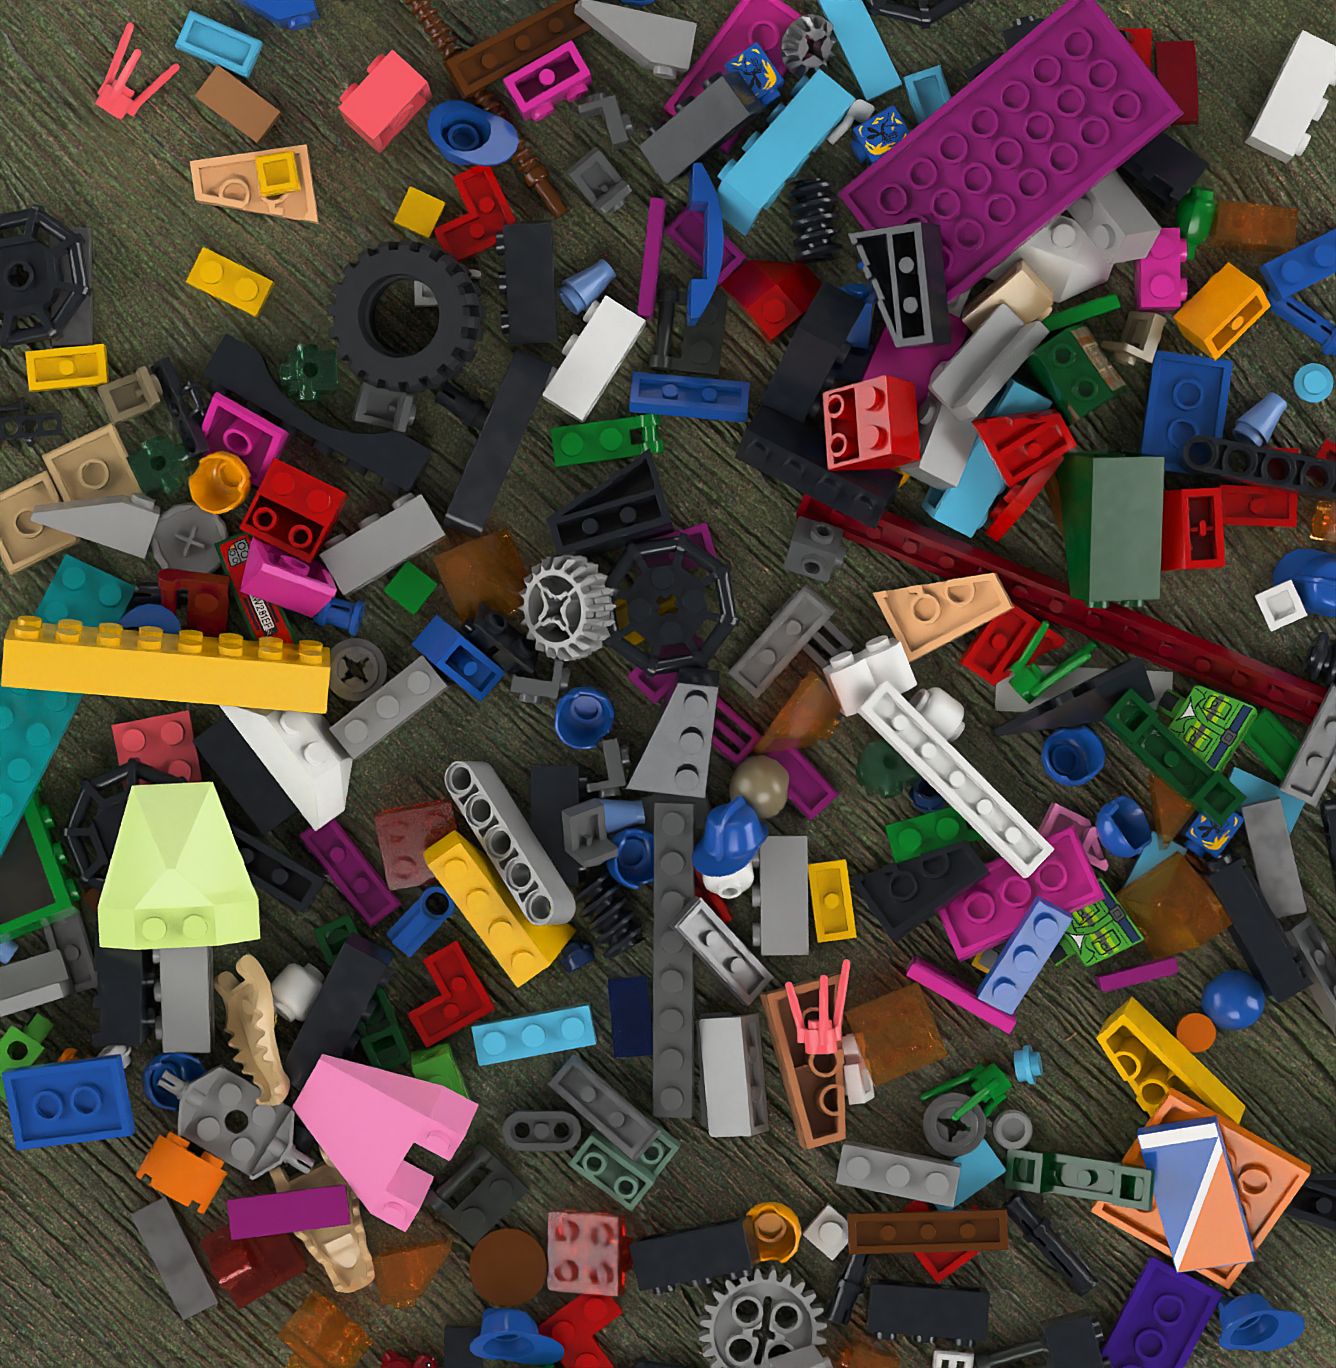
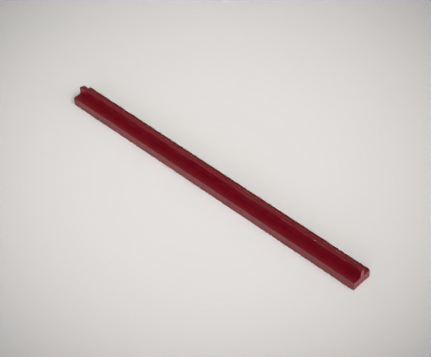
[795,493,1329,725]

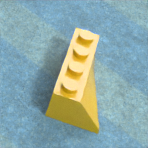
[422,830,577,988]
[1096,996,1246,1125]

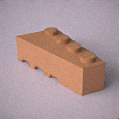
[759,973,846,1149]

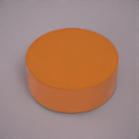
[1175,1012,1216,1053]

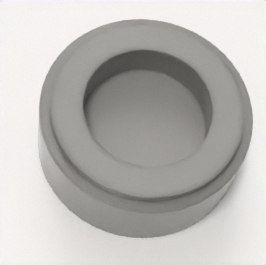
[992,1109,1033,1149]

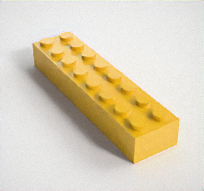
[1,616,331,714]

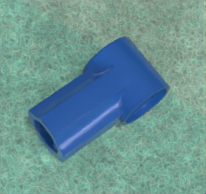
[386,884,458,957]

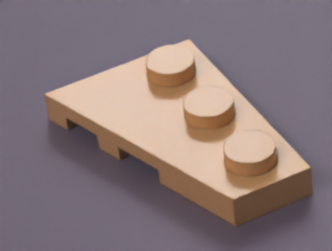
[190,144,319,224]
[873,573,1014,662]

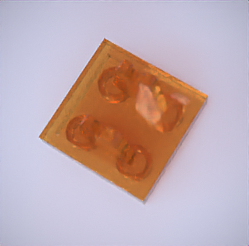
[844,982,948,1086]
[277,1289,374,1368]

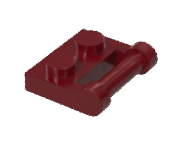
[158,568,231,638]

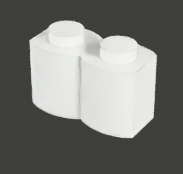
[823,635,917,717]

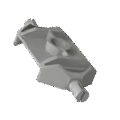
[157,1065,315,1180]

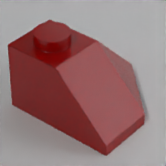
[720,260,822,345]

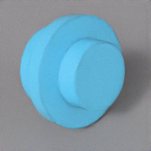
[1293,363,1334,403]
[1014,1045,1043,1085]

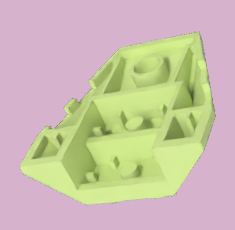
[98,781,261,950]

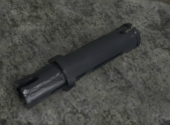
[1001,1191,1099,1297]

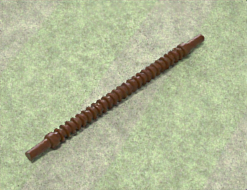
[405,0,569,219]

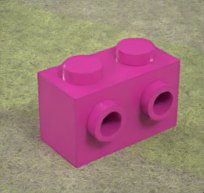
[503,40,592,122]
[1134,228,1187,313]

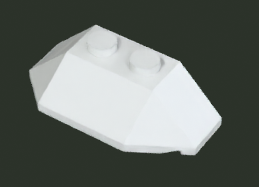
[984,215,1113,303]
[219,705,353,831]

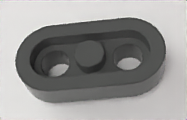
[502,1110,582,1151]

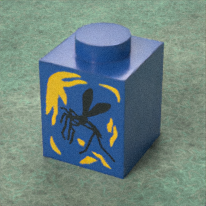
[724,42,784,108]
[849,105,910,167]
[840,283,879,349]
[1179,811,1245,859]

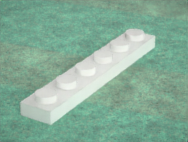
[856,680,1054,878]

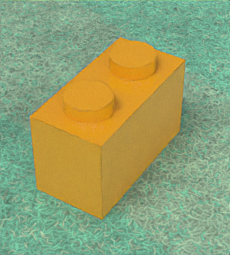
[1173,262,1271,361]

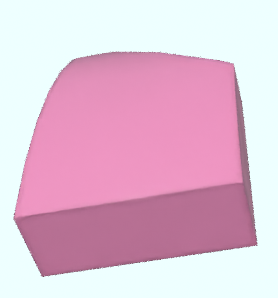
[1037,802,1108,871]

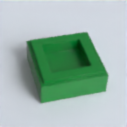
[383,560,439,615]

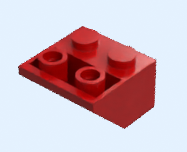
[823,375,921,471]
[239,458,349,564]
[1161,487,1225,572]

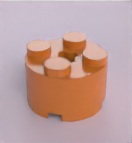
[135,1130,228,1214]

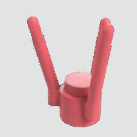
[95,22,180,121]
[785,959,851,1054]

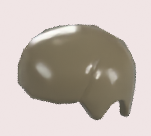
[729,755,789,819]

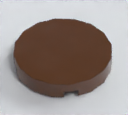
[469,1226,548,1307]

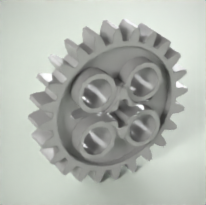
[698,1265,827,1368]

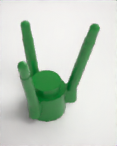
[1008,621,1097,704]
[919,1062,1012,1131]

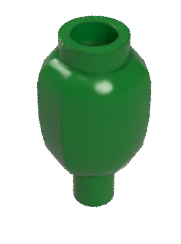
[1175,186,1217,260]

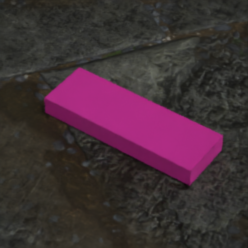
[906,955,1016,1034]

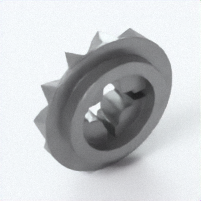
[781,14,838,77]
[329,638,387,701]
[923,1093,986,1157]

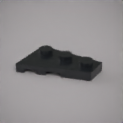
[849,840,991,943]

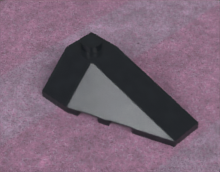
[990,656,1156,737]

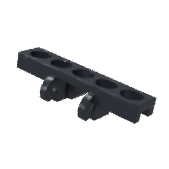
[150,357,210,460]
[0,397,64,450]

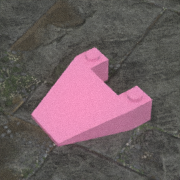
[292,1054,479,1232]

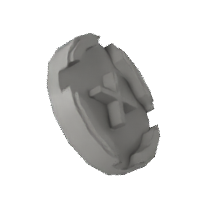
[151,502,230,574]

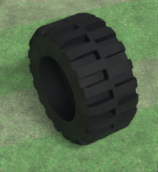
[327,240,486,393]

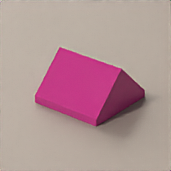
[201,392,292,487]
[240,536,337,618]

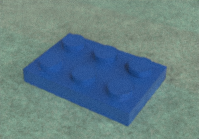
[1139,350,1233,479]
[1,1054,136,1150]

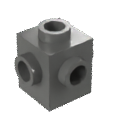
[783,516,847,583]

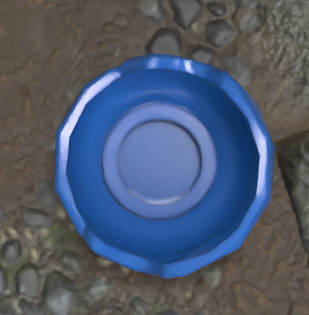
[554,686,615,749]
[1040,726,1106,786]
[1096,795,1152,858]
[605,827,654,889]
[1201,970,1266,1031]
[142,1052,207,1111]

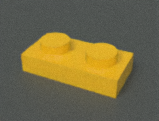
[186,247,275,318]
[25,344,110,392]
[808,859,857,943]

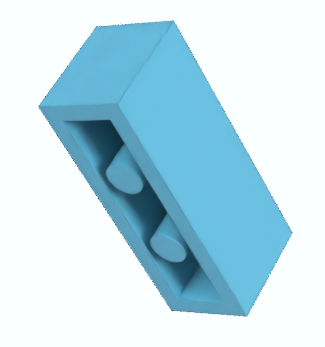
[471,1002,597,1066]

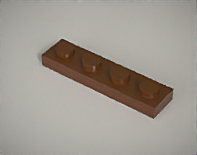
[443,0,594,99]
[847,1208,1008,1254]

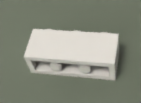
[1244,30,1336,163]
[542,296,646,424]

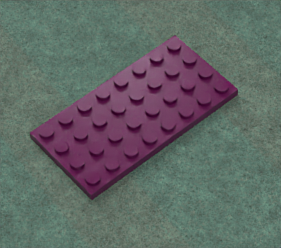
[837,0,1184,306]

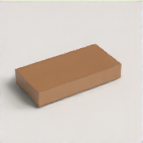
[195,65,282,145]

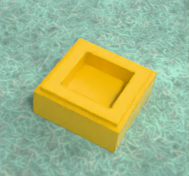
[254,150,301,198]
[394,186,446,240]

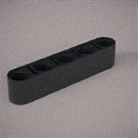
[441,349,553,540]
[1177,435,1336,503]

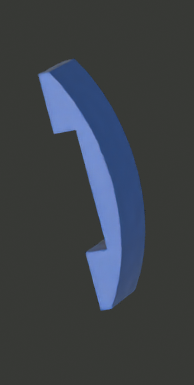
[687,162,724,327]

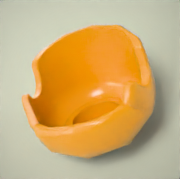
[188,451,252,515]
[745,1202,802,1263]

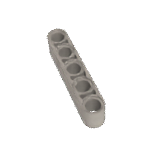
[444,761,576,925]

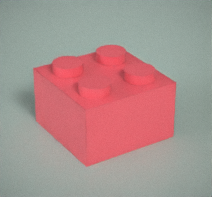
[338,49,433,154]

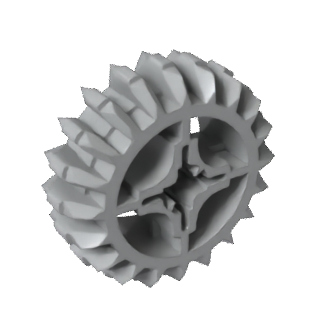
[517,555,617,661]

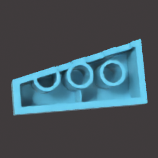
[716,69,856,236]
[921,373,1053,538]

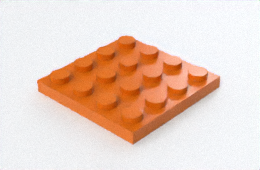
[1091,1087,1311,1289]

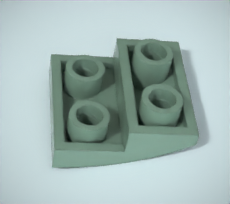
[568,1114,681,1212]

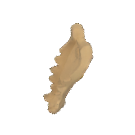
[214,955,291,1106]
[269,1145,376,1293]

